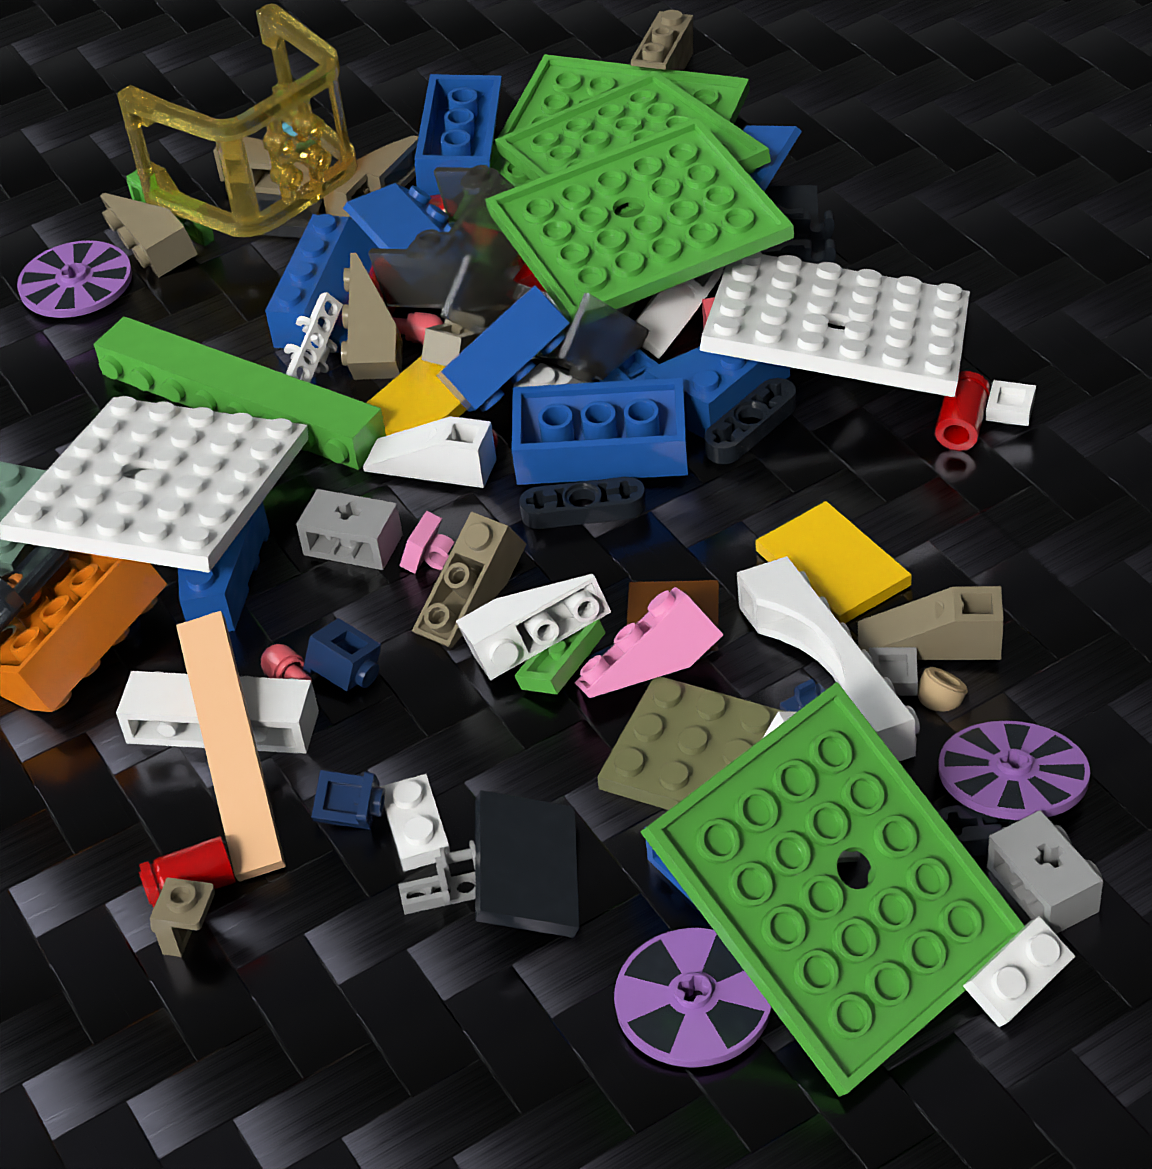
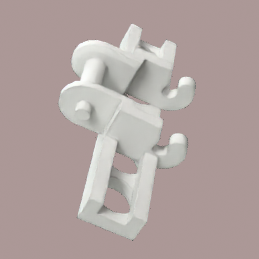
[284,292,343,383]

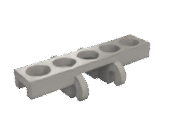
[398,840,475,914]

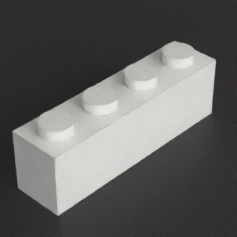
[116,671,319,754]

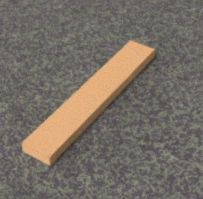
[176,611,286,882]

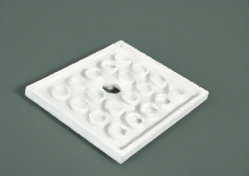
[700,252,970,397]
[0,396,308,573]

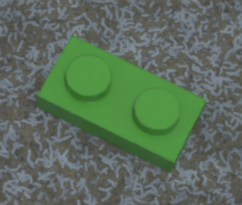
[515,619,605,694]

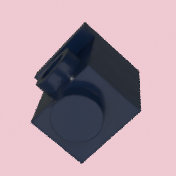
[303,618,382,692]

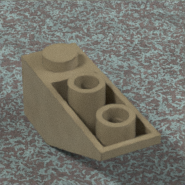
[631,10,693,70]
[100,193,198,277]
[341,252,403,380]
[412,512,527,648]
[858,586,1003,660]

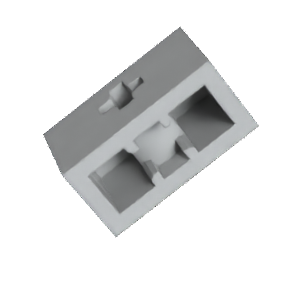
[296,489,403,570]
[987,810,1103,934]

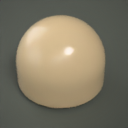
[917,667,968,712]

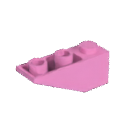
[575,587,723,698]

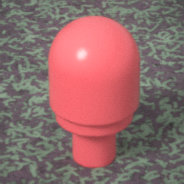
[392,312,444,345]
[261,644,312,682]

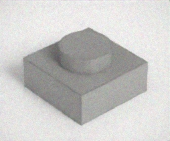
[869,647,918,696]

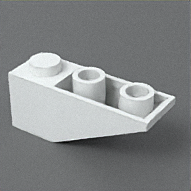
[363,416,497,488]
[456,574,611,680]

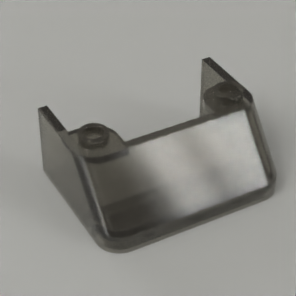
[368,165,525,310]
[440,255,650,383]

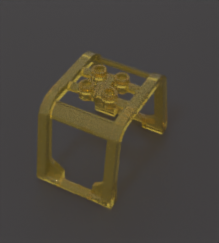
[117,4,358,237]

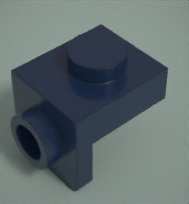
[311,770,385,830]

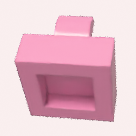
[400,511,454,574]

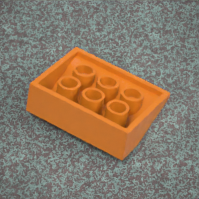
[0,550,167,712]

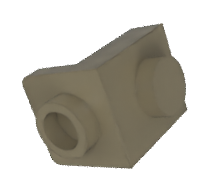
[150,877,215,957]

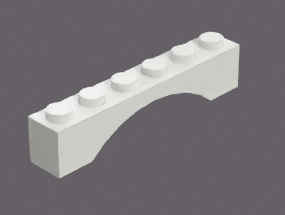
[737,556,920,761]

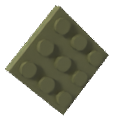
[597,676,786,810]

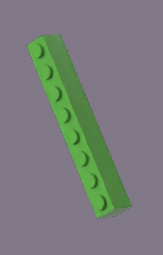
[94,317,386,470]

